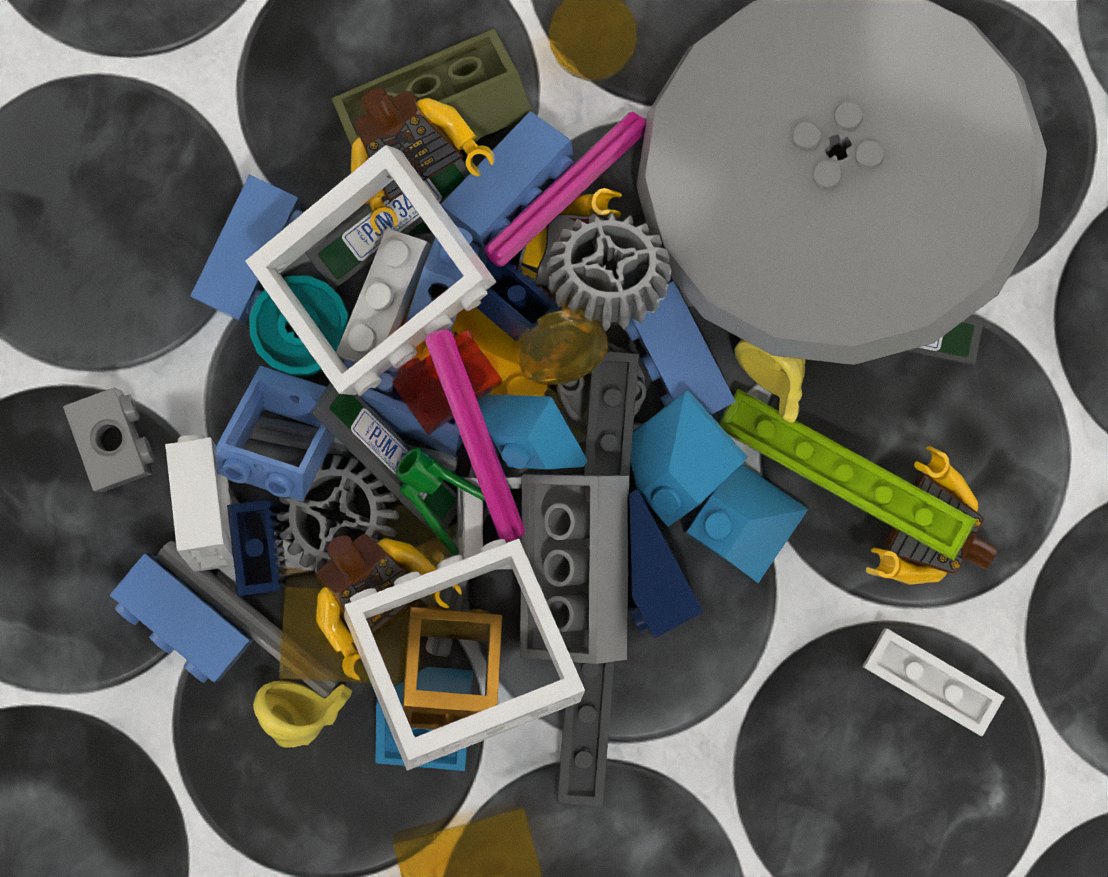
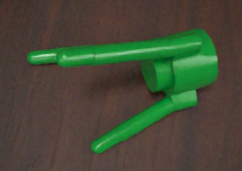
[396,448,486,556]

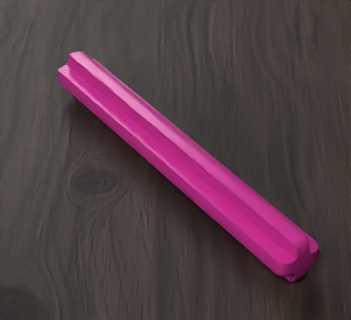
[484,112,646,267]
[425,328,525,542]

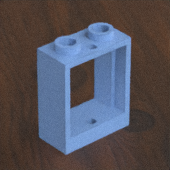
[216,366,335,502]

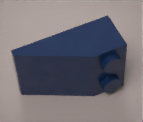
[628,489,703,638]

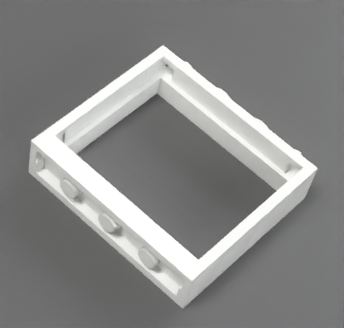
[245,145,496,396]
[344,539,585,771]

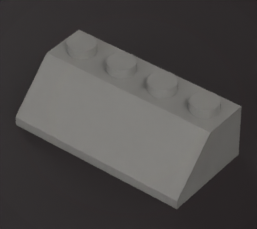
[520,474,629,664]

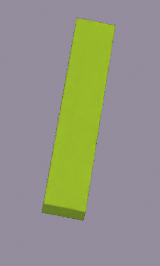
[718,389,977,561]

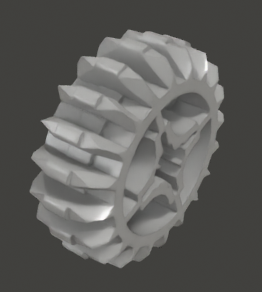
[547,211,672,332]
[277,455,399,573]

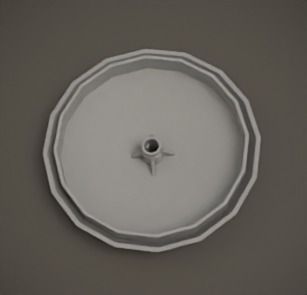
[636,0,1047,365]

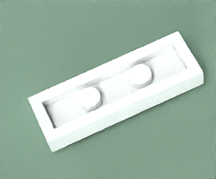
[336,228,432,363]
[862,628,1005,736]

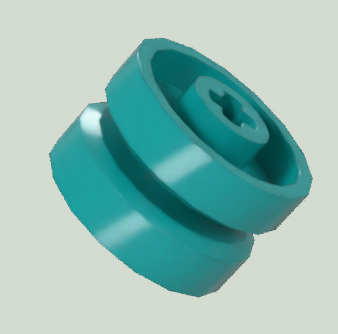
[249,276,351,379]

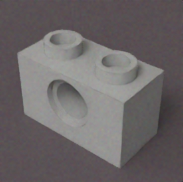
[63,388,154,492]

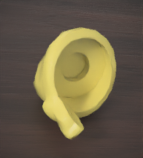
[734,339,805,423]
[253,681,352,748]

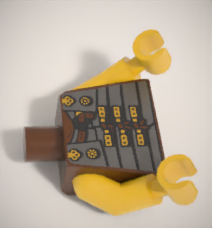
[351,88,495,234]
[866,446,998,585]
[316,534,462,680]

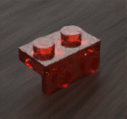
[392,329,503,435]

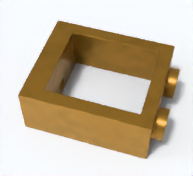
[402,605,502,730]

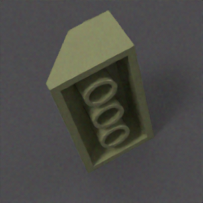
[332,28,533,147]

